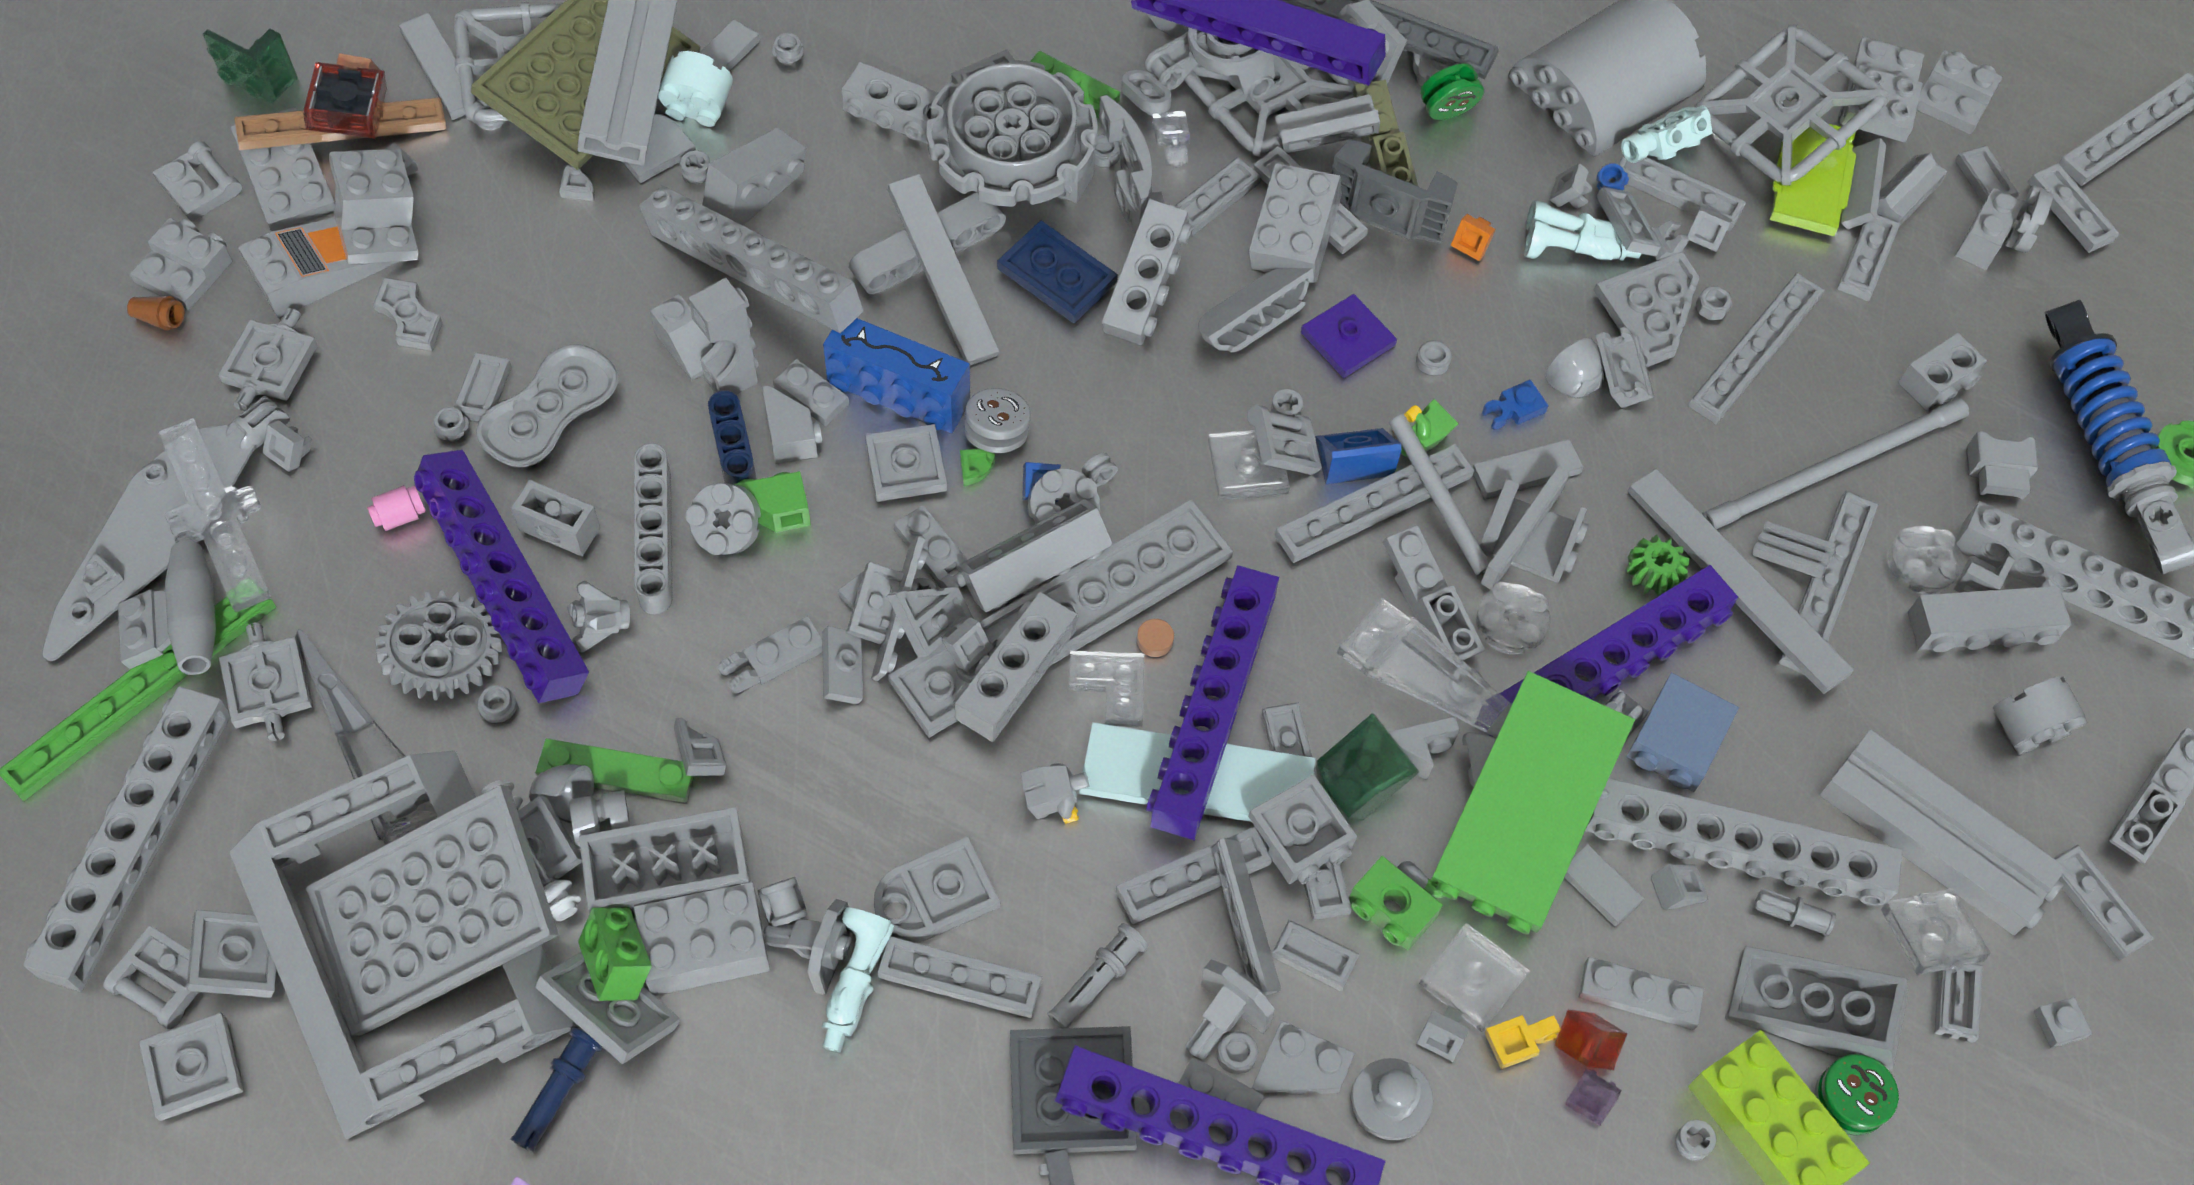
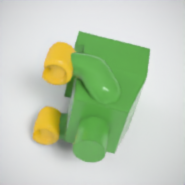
[1392,399,1459,457]

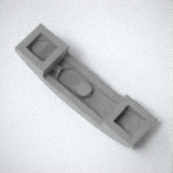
[1099,95,1152,220]

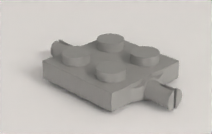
[218,308,318,411]
[219,623,312,741]

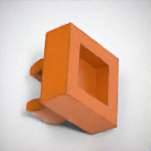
[1450,214,1496,261]

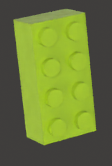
[1688,1030,1870,1185]

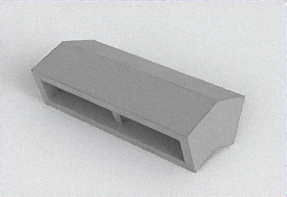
[1877,153,1948,225]

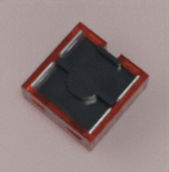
[303,62,387,138]

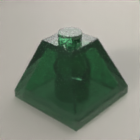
[1316,713,1420,820]

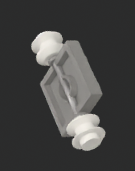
[481,780,582,921]

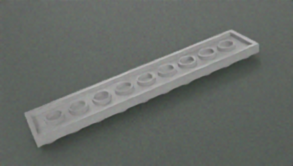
[888,499,1233,738]

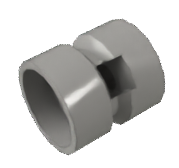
[569,790,630,849]

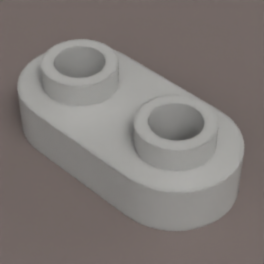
[1121,70,1171,116]

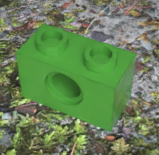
[1349,856,1443,951]

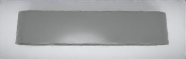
[849,193,1006,295]
[634,443,672,615]

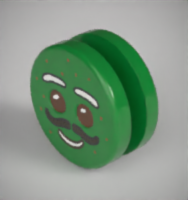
[1420,64,1484,120]
[1815,1054,1899,1135]

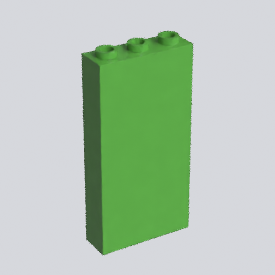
[1430,671,1635,934]

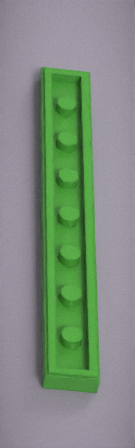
[0,579,276,801]

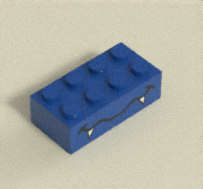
[823,318,970,434]

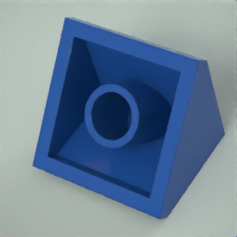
[1315,428,1402,484]

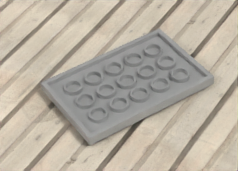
[306,785,559,1036]

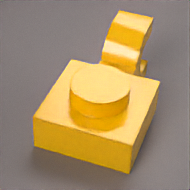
[1485,1015,1561,1069]

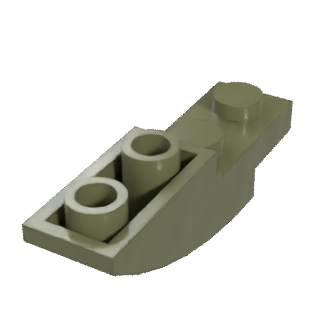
[1352,80,1418,186]

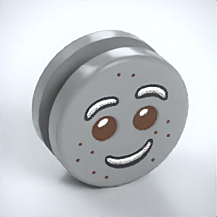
[964,388,1031,453]

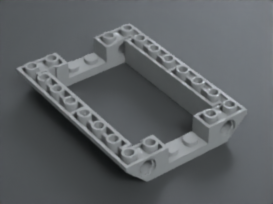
[229,751,578,1139]

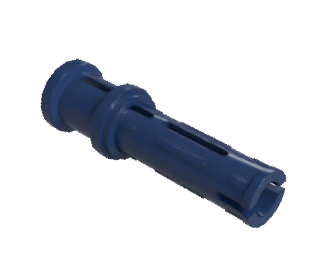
[510,1027,603,1153]

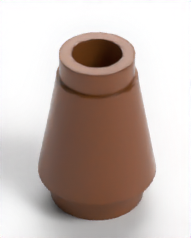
[127,296,185,330]

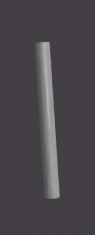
[1389,414,1490,575]

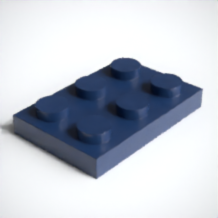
[997,220,1118,323]

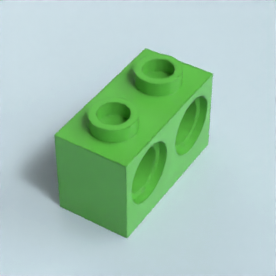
[578,908,652,1001]

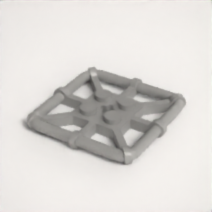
[454,2,563,123]
[1694,25,1888,186]
[1184,55,1355,156]

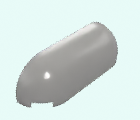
[1198,268,1314,352]

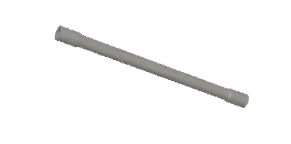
[1702,398,1969,529]

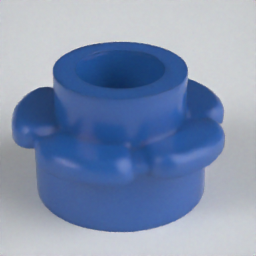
[1596,163,1629,191]

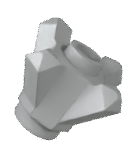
[567,581,630,653]

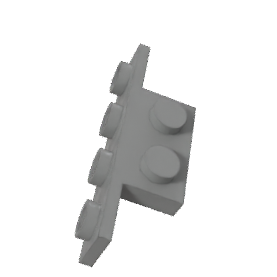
[846,535,927,681]

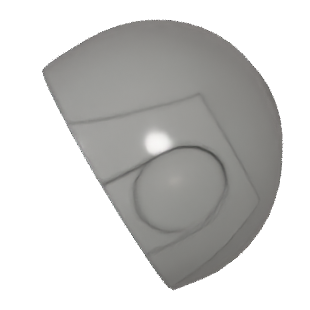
[1545,338,1605,398]
[529,764,594,823]

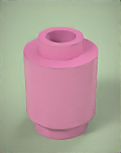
[367,485,426,531]

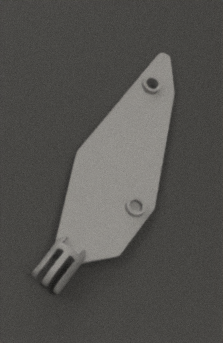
[42,396,290,661]

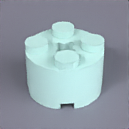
[658,51,733,127]

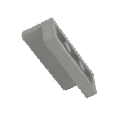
[1276,95,1380,153]

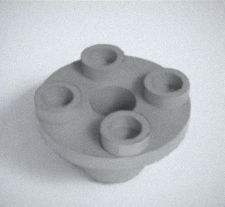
[1351,1058,1433,1140]

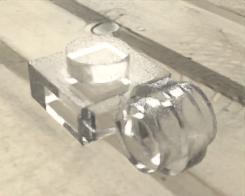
[1152,111,1190,168]

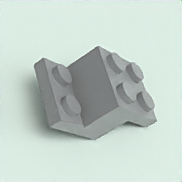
[329,149,418,264]

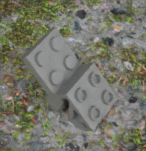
[1839,37,1924,143]

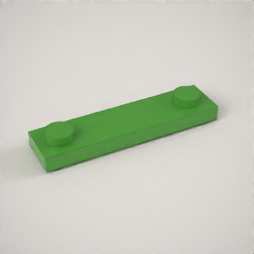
[535,738,694,803]

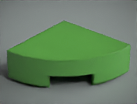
[960,448,995,486]

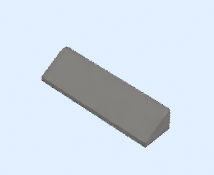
[1211,838,1281,996]

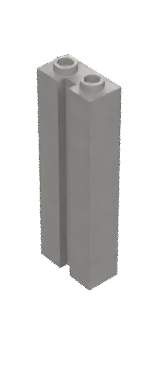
[577,0,678,166]
[1819,729,2067,936]

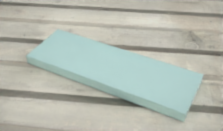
[1079,722,1316,822]

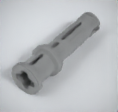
[1047,923,1148,1028]

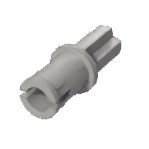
[1755,889,1836,936]

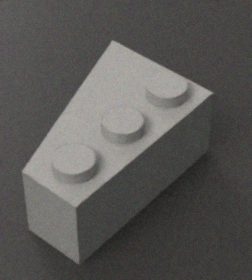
[702,127,807,225]

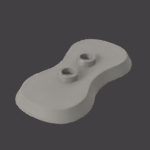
[476,344,618,467]

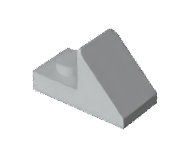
[1378,717,1460,779]

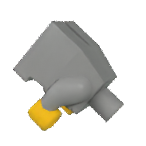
[1020,763,1089,824]

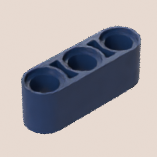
[708,391,756,484]

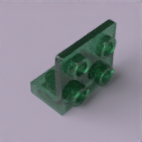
[203,28,298,104]

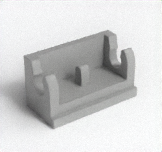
[1596,327,1654,408]

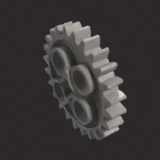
[375,590,502,700]

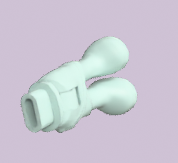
[1524,200,1641,261]
[822,907,894,1053]

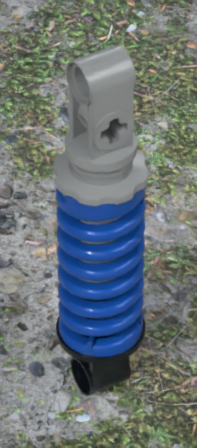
[2045,299,2194,574]

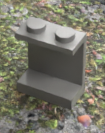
[1480,478,1589,583]

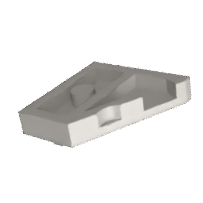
[887,587,974,657]
[1252,1020,1355,1095]

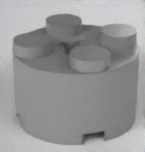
[1993,676,2088,755]

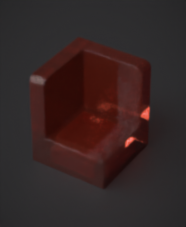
[1555,1009,1627,1070]

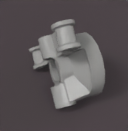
[1145,27,1275,101]

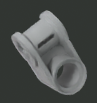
[758,877,807,927]

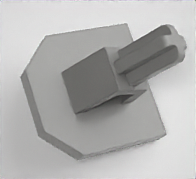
[764,899,851,995]
[1186,959,1275,1060]

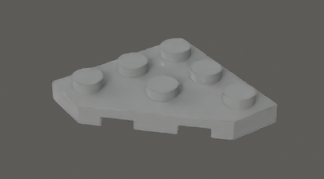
[1594,252,1700,367]

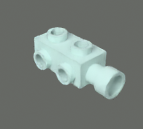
[1621,105,1713,163]

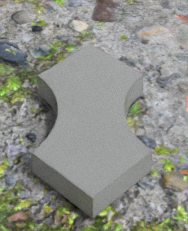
[373,277,442,351]

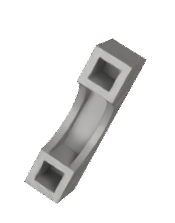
[688,278,759,395]

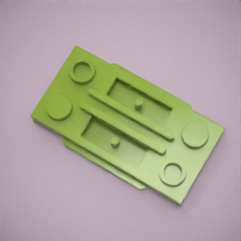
[1770,123,1856,236]

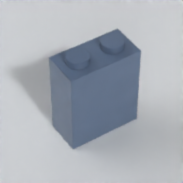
[1626,672,1739,792]

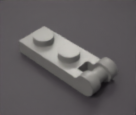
[894,505,967,592]

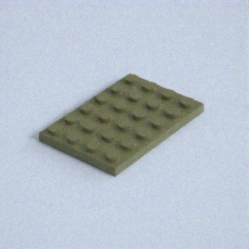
[471,0,701,170]

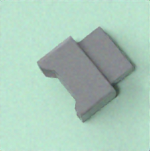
[1967,431,2038,500]

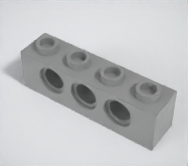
[1102,199,1193,345]
[953,592,1077,742]

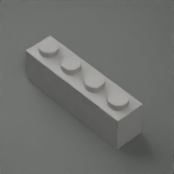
[958,499,1113,612]
[1908,586,2071,652]

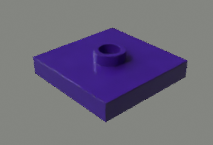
[1301,294,1397,378]

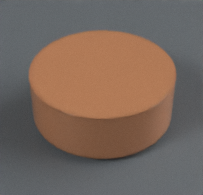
[1137,619,1174,657]

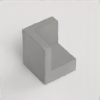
[1954,556,2015,592]

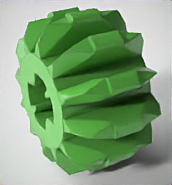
[1626,534,1690,596]

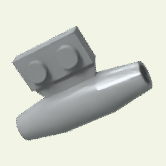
[118,541,216,675]

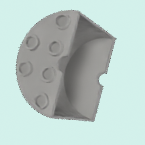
[1508,0,1707,157]

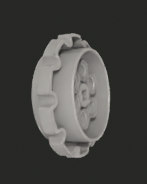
[926,60,1098,207]

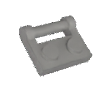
[152,141,242,222]
[1247,405,1322,475]
[103,925,199,1029]

